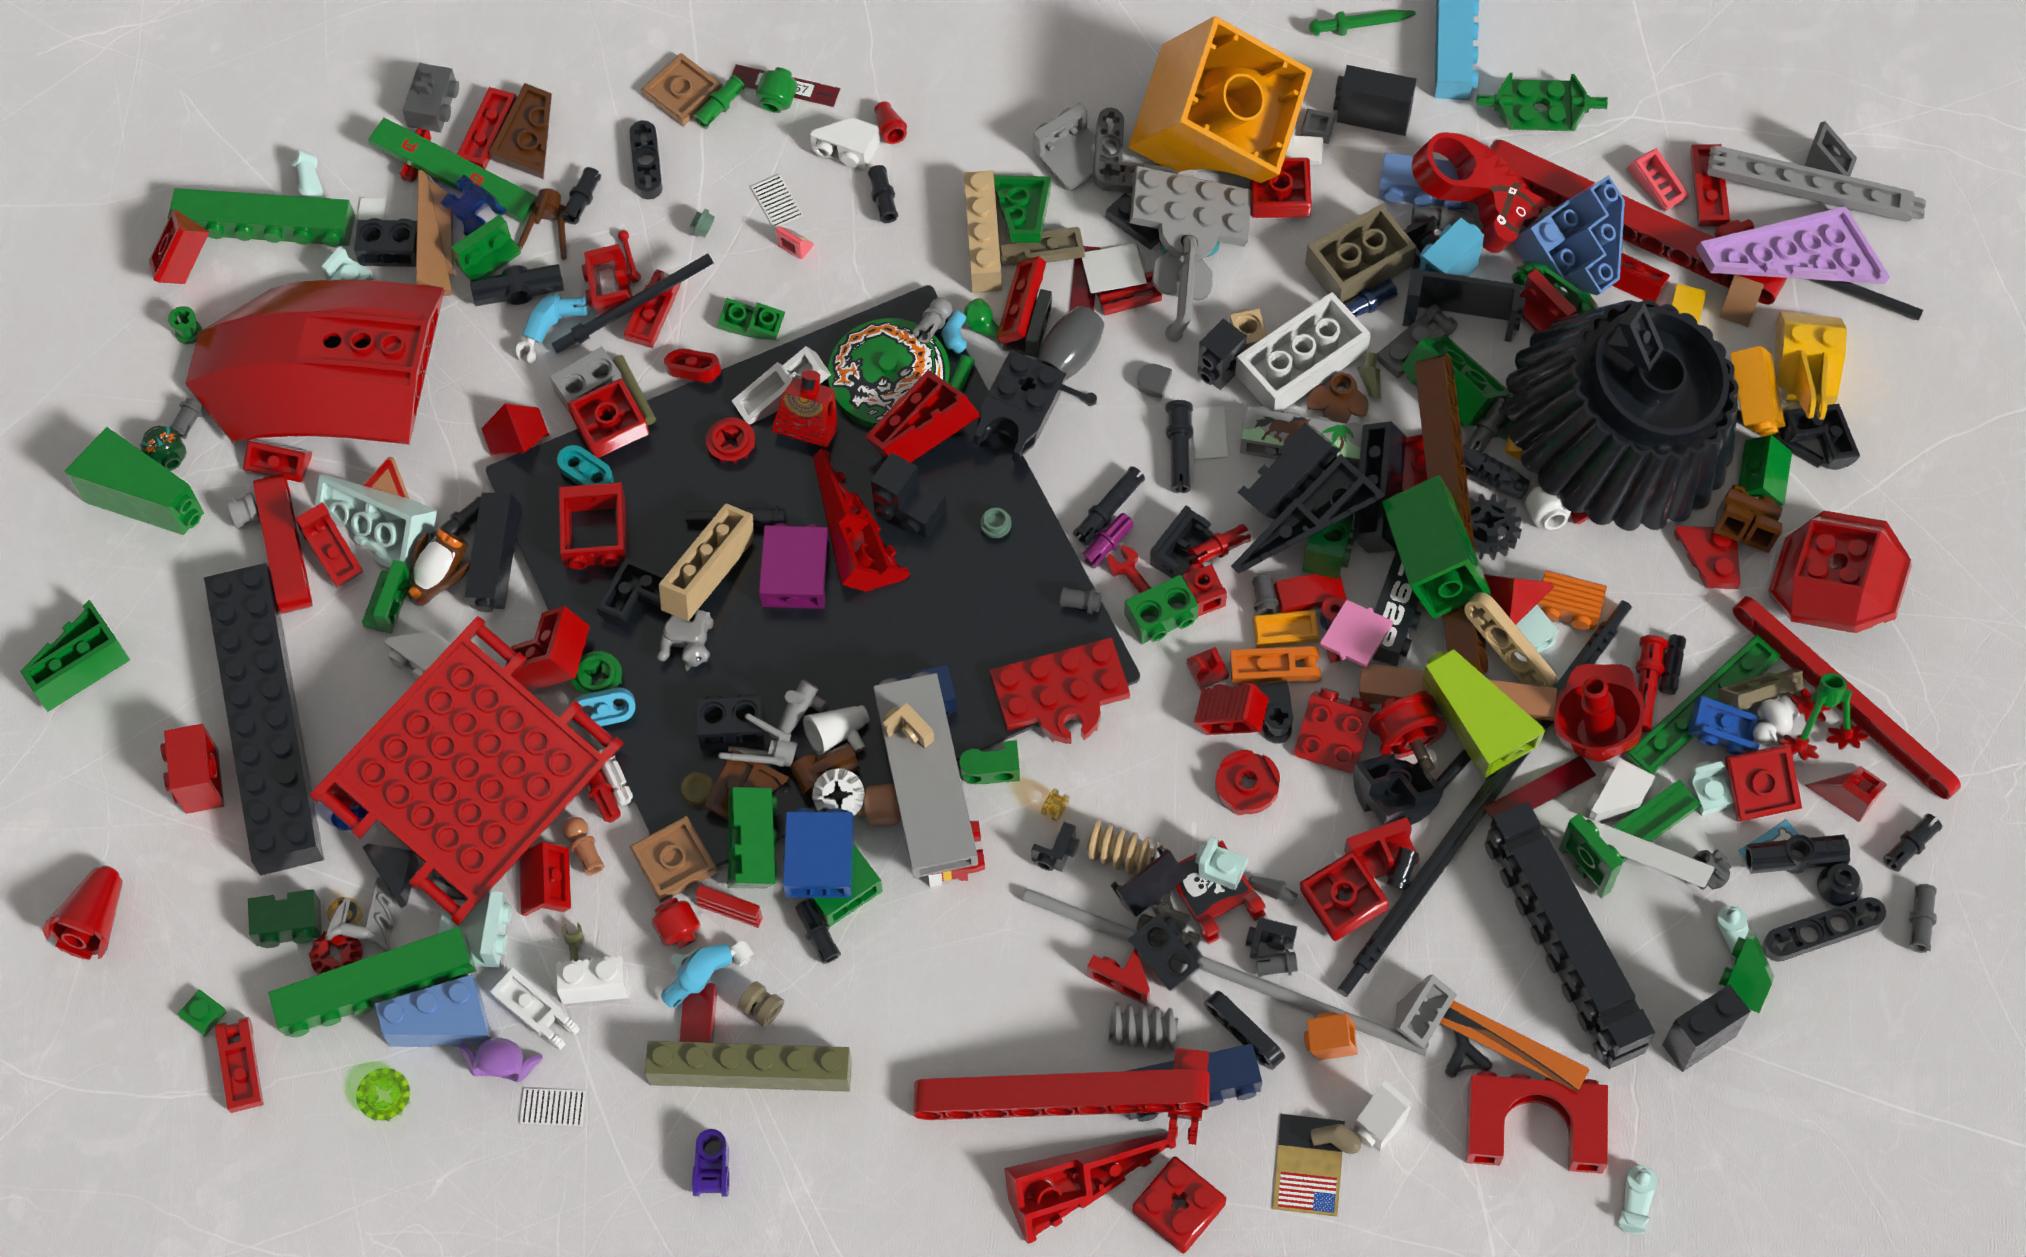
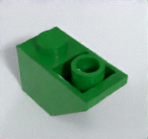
[1718,930,1774,1013]

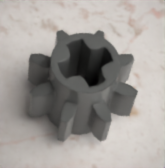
[1692,849,1732,890]

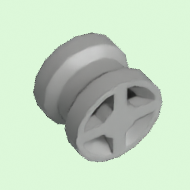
[227,492,260,528]

